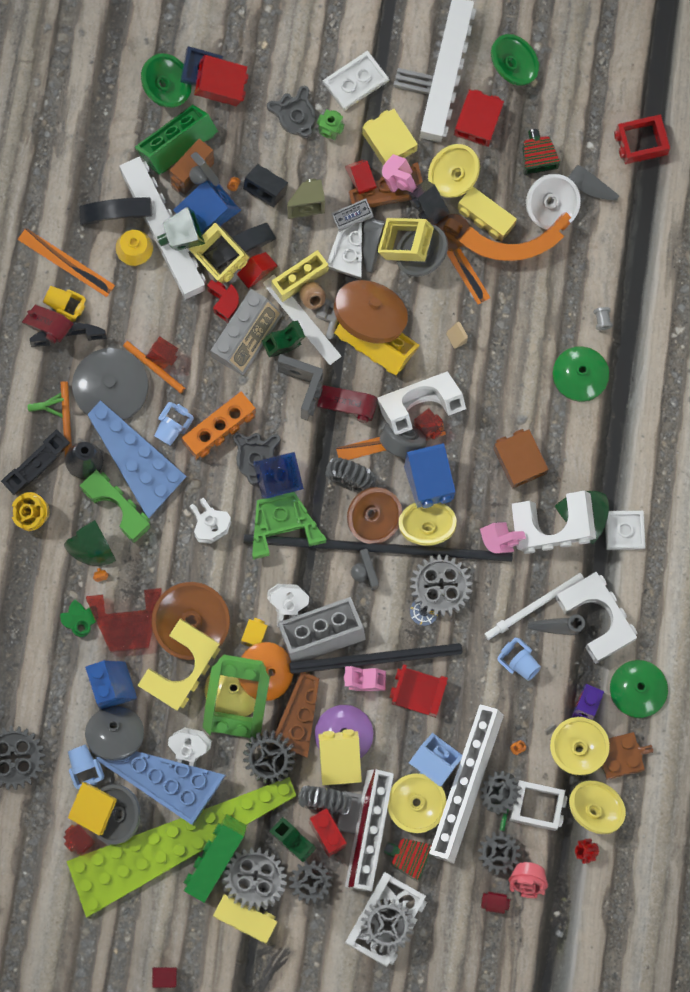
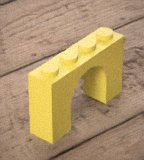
[137,618,221,711]

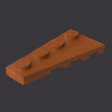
[349,162,423,208]
[271,672,319,759]

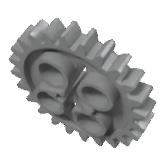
[409,554,472,618]
[222,848,287,911]

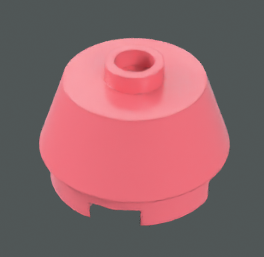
[509,862,548,898]

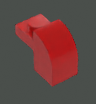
[207,279,239,323]

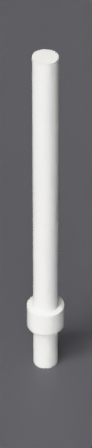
[484,573,584,640]

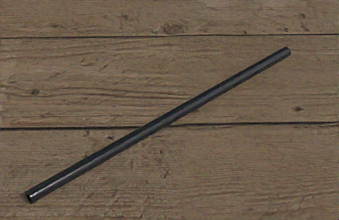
[243,534,513,562]

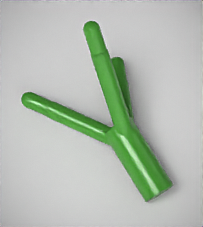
[27,393,64,418]

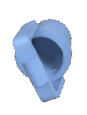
[154,402,194,446]
[498,638,541,681]
[67,744,105,789]

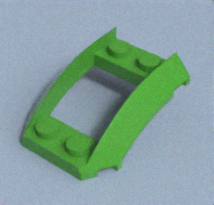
[202,655,270,743]

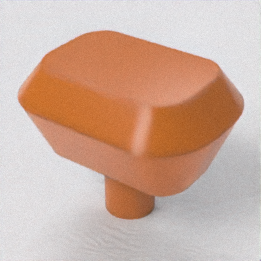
[227,177,241,191]
[93,568,109,582]
[510,740,526,755]

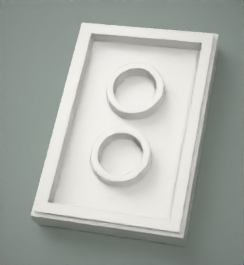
[323,51,389,111]

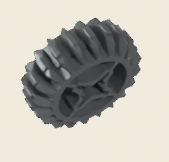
[325,457,377,493]
[243,730,296,784]
[298,786,352,815]

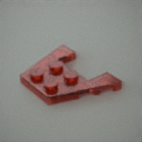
[86,588,162,653]

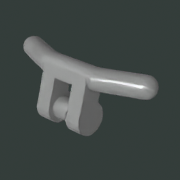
[316,299,338,339]

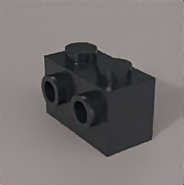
[243,164,288,208]
[409,180,450,225]

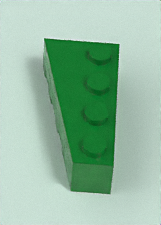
[183,814,247,903]

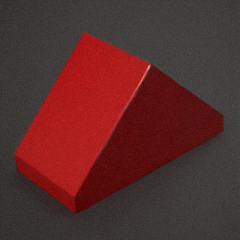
[345,160,376,195]
[237,252,278,289]

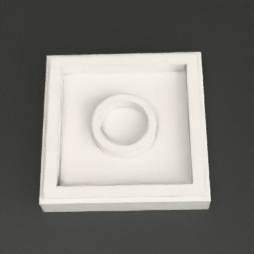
[605,511,645,550]

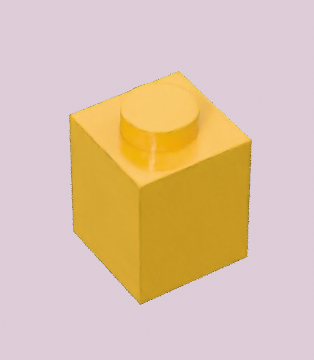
[241,618,268,647]

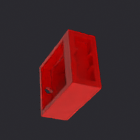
[614,114,670,164]

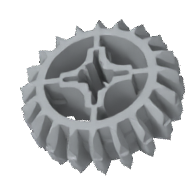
[360,898,415,954]

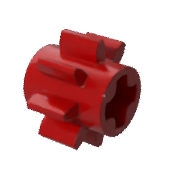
[575,838,599,864]

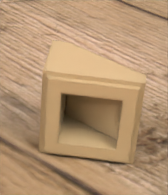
[446,322,468,348]

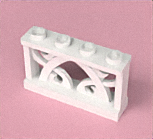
[345,872,427,967]

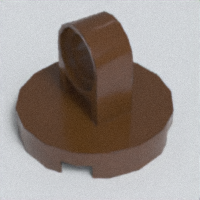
[435,214,470,251]

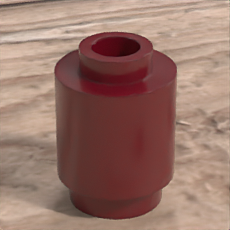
[481,891,510,914]

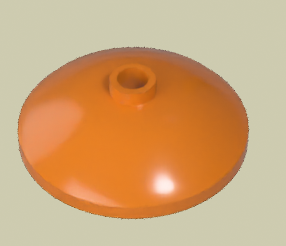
[238,642,293,701]

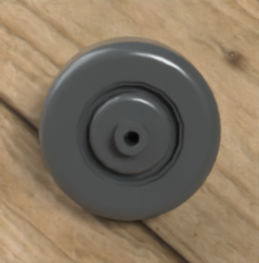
[380,423,427,459]

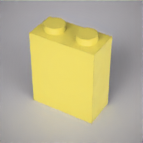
[362,109,418,166]
[318,729,362,785]

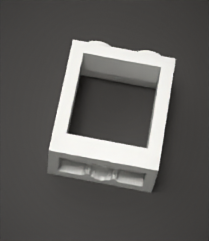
[509,780,567,831]

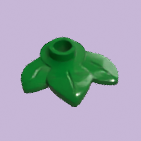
[60,600,98,638]

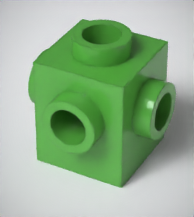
[317,109,345,140]

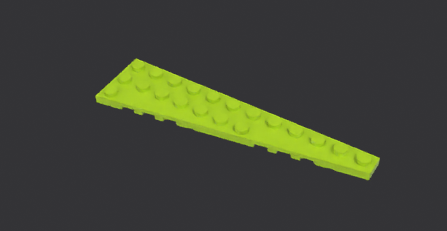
[67,777,296,918]

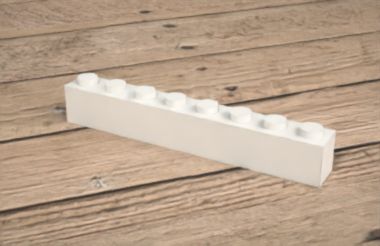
[420,0,476,143]
[119,157,207,300]
[430,704,504,864]

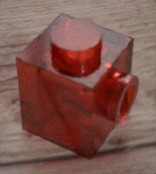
[145,336,179,370]
[413,408,443,441]
[63,824,95,856]

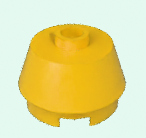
[116,230,153,266]
[12,492,50,531]

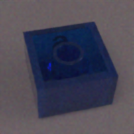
[253,452,304,499]

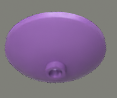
[315,705,373,759]

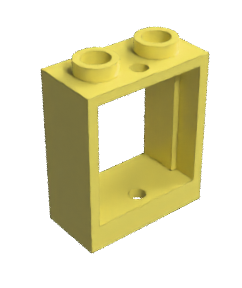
[378,218,434,262]
[189,223,250,284]

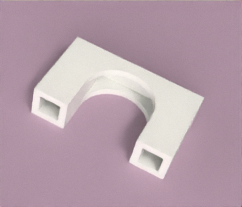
[377,371,466,435]
[512,491,596,554]
[555,572,637,664]

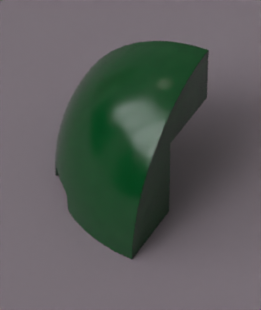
[555,491,609,544]
[64,520,116,566]

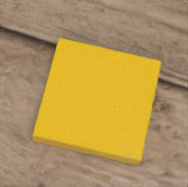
[68,782,117,835]

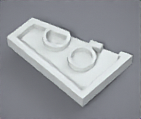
[327,222,362,280]

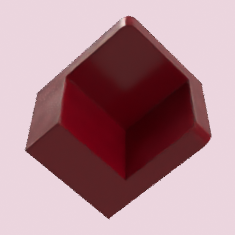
[152,967,177,989]

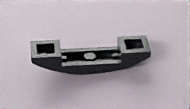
[79,197,152,225]
[204,223,276,270]
[29,323,107,347]
[1,429,70,495]

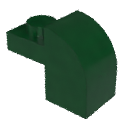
[262,320,305,357]
[269,817,317,863]

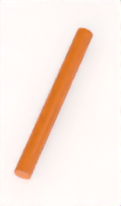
[123,341,185,394]
[60,381,72,457]

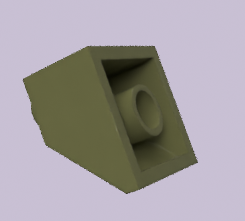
[287,179,325,219]

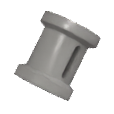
[594,307,613,330]

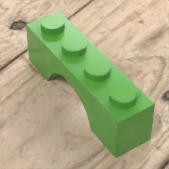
[80,470,150,543]

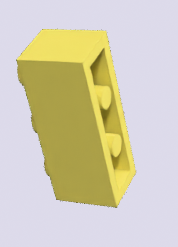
[457,187,517,241]
[271,250,329,302]
[213,894,277,944]

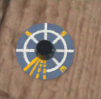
[410,601,438,626]

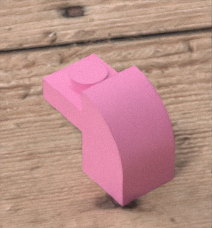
[382,154,417,193]
[480,522,526,553]
[344,666,386,691]

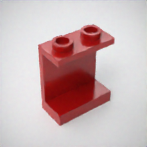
[389,664,448,718]

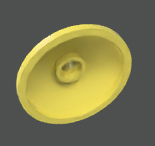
[428,144,480,198]
[399,502,457,546]
[205,673,256,717]
[550,717,609,775]
[388,773,447,833]
[569,781,626,834]

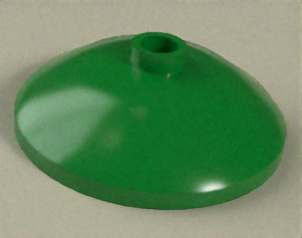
[491,34,539,86]
[141,53,192,108]
[552,346,609,402]
[610,660,668,718]

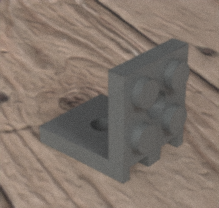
[278,354,323,421]

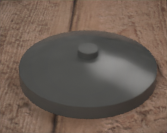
[72,348,149,421]

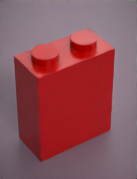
[194,55,249,106]
[454,89,504,147]
[309,808,347,858]

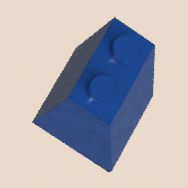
[174,180,241,235]
[404,443,455,508]
[85,661,137,710]

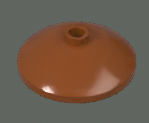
[347,487,402,544]

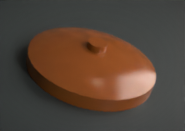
[334,280,408,343]
[152,582,230,660]

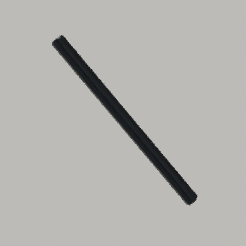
[290,643,463,674]

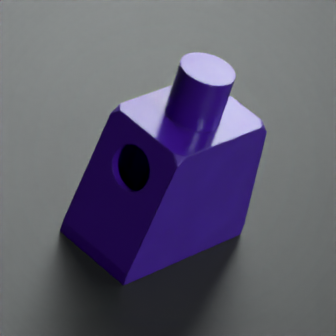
[571,684,604,720]

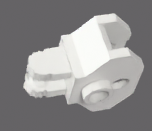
[190,498,231,544]
[267,584,309,628]
[168,727,212,767]

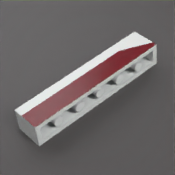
[345,769,394,891]

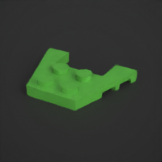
[252,492,326,560]

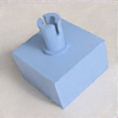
[409,733,463,787]

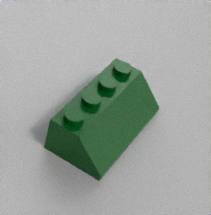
[134,105,218,175]

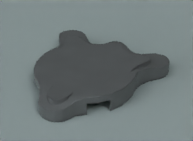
[267,86,315,138]
[232,432,281,485]

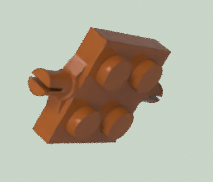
[601,732,653,780]

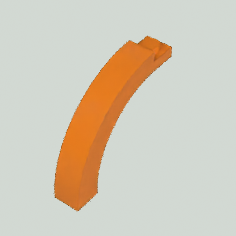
[457,212,572,261]

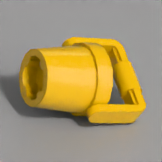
[43,286,86,322]

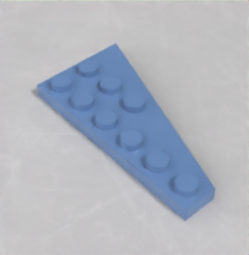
[88,401,186,518]
[97,751,226,825]

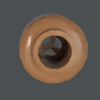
[300,282,326,310]

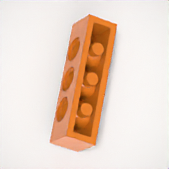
[182,391,256,460]

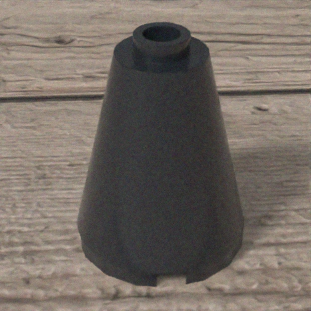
[65,442,104,480]

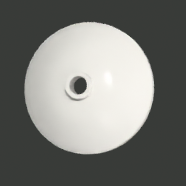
[526,174,580,229]

